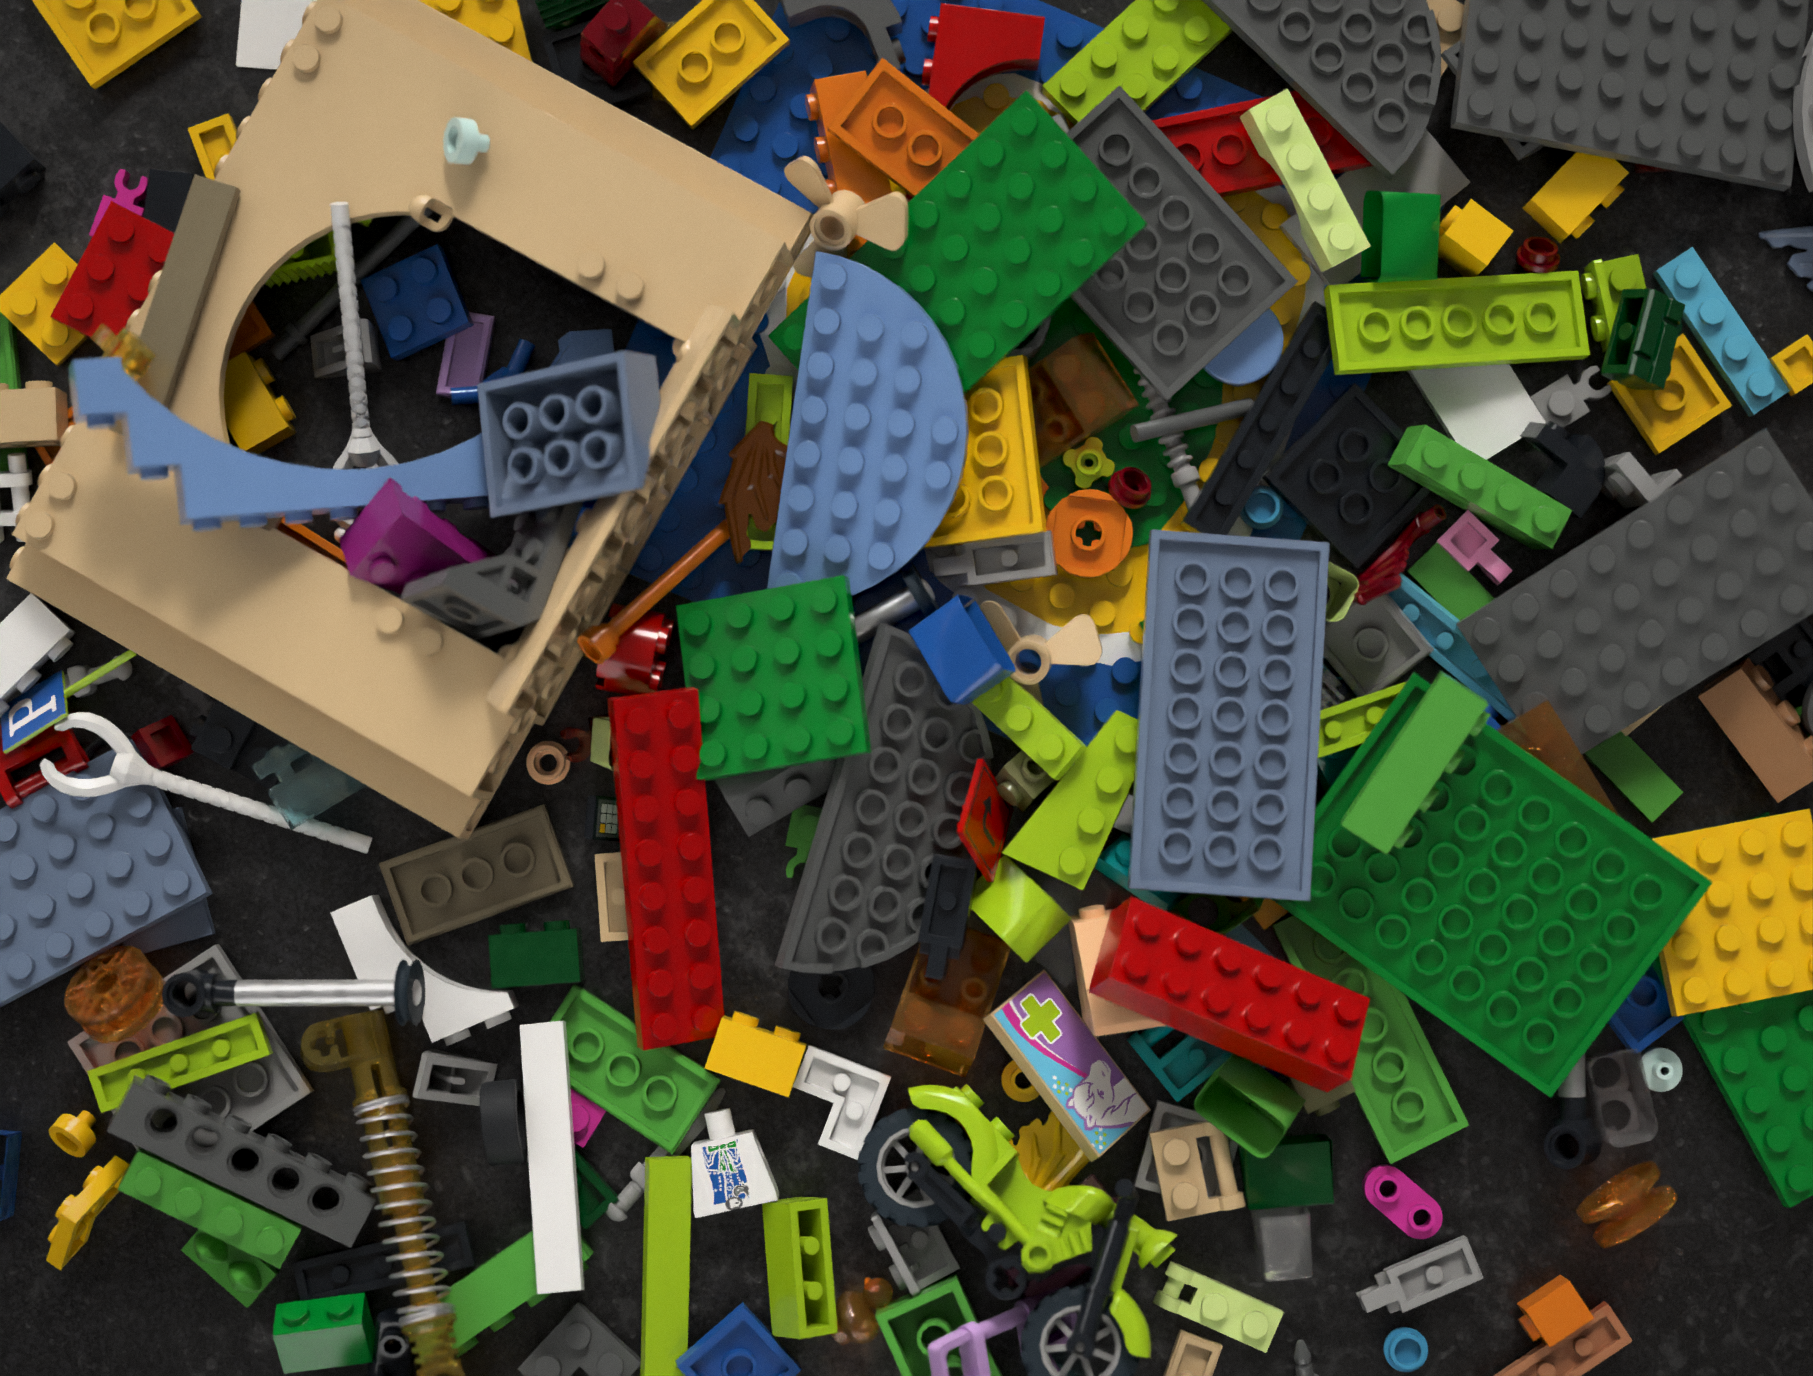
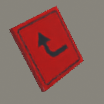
[956,759,1013,882]

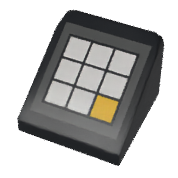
[584,795,620,841]

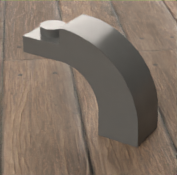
[780,0,906,72]

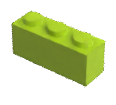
[762,1197,838,1339]

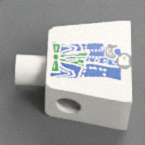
[691,1108,779,1218]

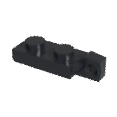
[918,854,978,981]

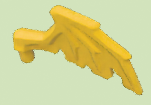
[954,1111,1090,1191]

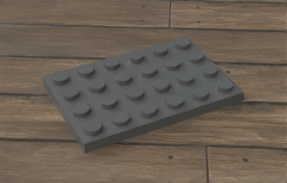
[1066,85,1298,402]

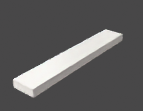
[519,1021,585,1294]

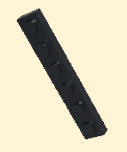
[1180,301,1332,535]

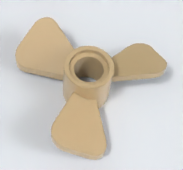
[784,156,908,278]
[979,601,1103,706]

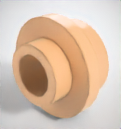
[526,741,571,785]

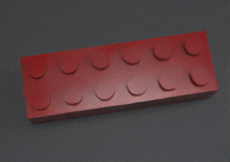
[1088,896,1370,1093]

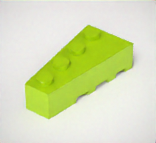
[1001,710,1138,890]

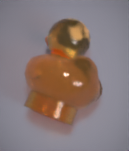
[831,1277,893,1346]

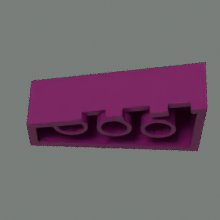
[339,477,497,594]

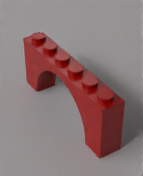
[906,3,1045,202]

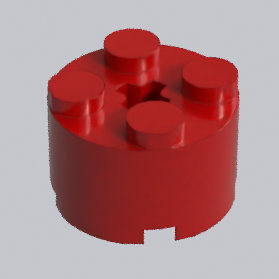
[595,603,675,695]

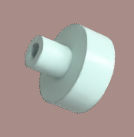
[443,117,490,165]
[1635,1047,1683,1092]

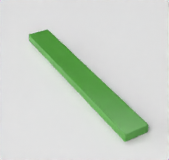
[1406,543,1683,823]

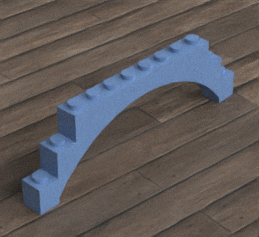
[68,329,614,531]

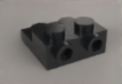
[189,696,298,791]

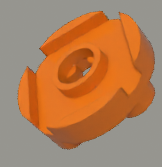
[1046,489,1133,578]

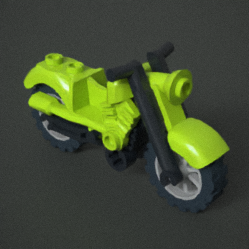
[858,1084,1177,1376]

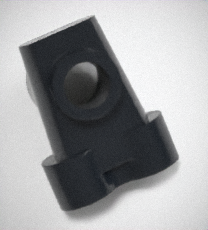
[367,1307,421,1376]

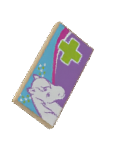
[983,969,1151,1162]

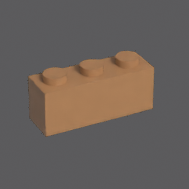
[1698,658,1813,803]

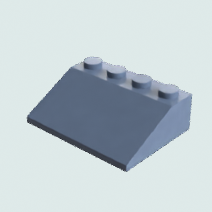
[477,351,660,518]

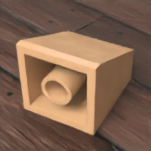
[1069,898,1165,1037]

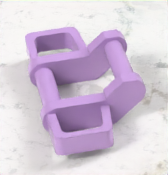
[928,1287,1077,1376]

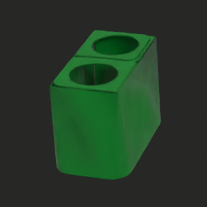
[1361,190,1441,283]

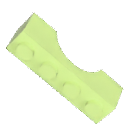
[1239,88,1371,272]

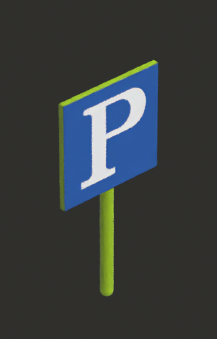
[1,649,137,754]

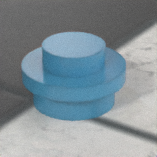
[1240,485,1283,530]
[1383,1327,1428,1372]

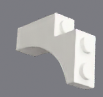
[330,895,519,1046]

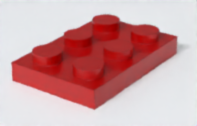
[50,201,175,350]

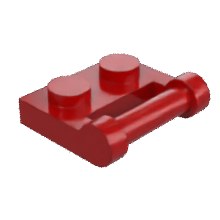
[0,725,90,809]

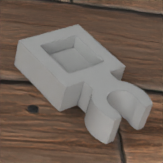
[1530,366,1612,428]

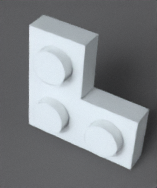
[793,1045,891,1160]

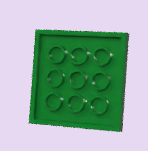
[676,575,872,781]

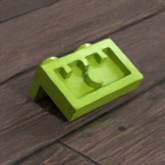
[1581,254,1646,352]

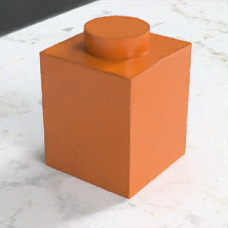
[1517,1275,1594,1348]

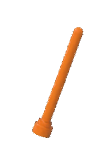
[577,518,730,664]

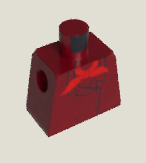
[580,0,668,87]

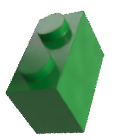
[272,1292,375,1374]

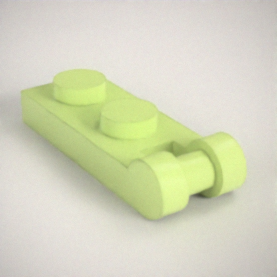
[1153,1261,1284,1353]

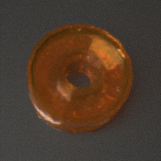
[64,945,166,1044]
[1576,1161,1678,1248]

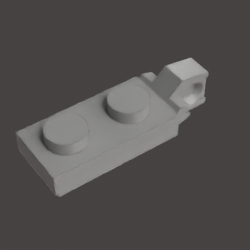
[932,530,1057,587]
[1356,1235,1483,1313]

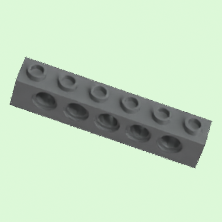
[107,1074,376,1248]

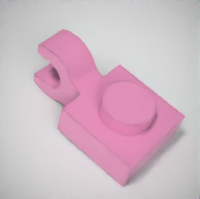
[1436,510,1513,586]

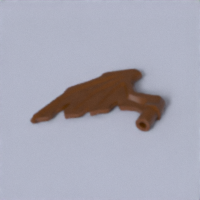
[718,421,788,563]

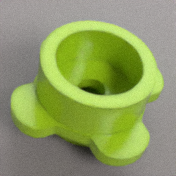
[1063,437,1115,489]

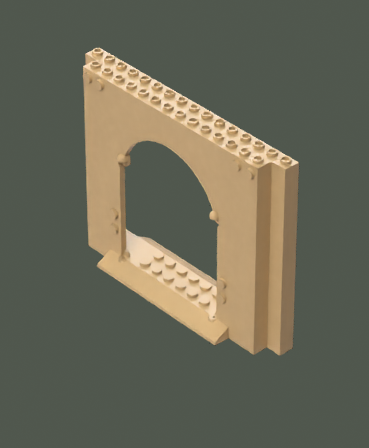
[6,0,813,839]

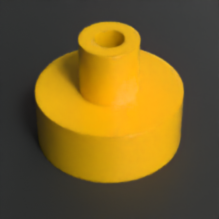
[49,1110,96,1157]

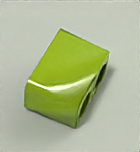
[971,855,1071,963]

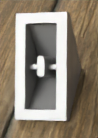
[310,319,383,379]
[412,1049,498,1106]

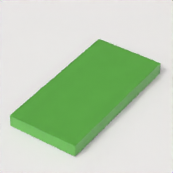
[550,984,722,1155]

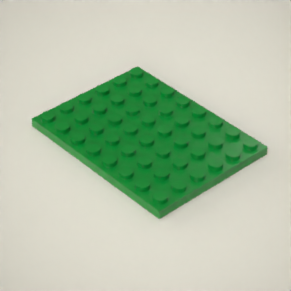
[1272,672,1712,1098]

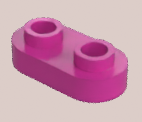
[1362,1164,1443,1239]

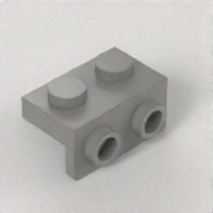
[1600,452,1682,509]
[868,1188,960,1297]

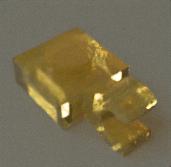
[91,323,156,382]

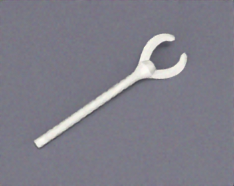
[330,202,399,530]
[39,712,372,854]

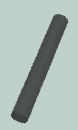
[1130,398,1253,442]

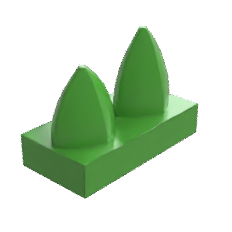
[181,1230,279,1308]

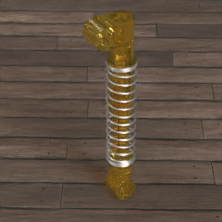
[300,1010,465,1376]

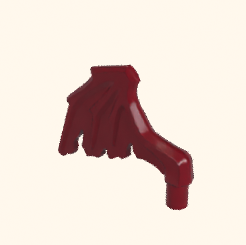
[1352,504,1446,605]

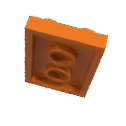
[827,58,980,197]

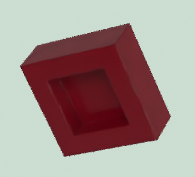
[131,715,195,771]

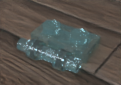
[252,742,367,830]

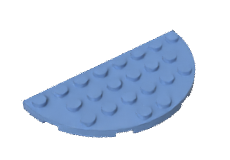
[767,251,969,595]

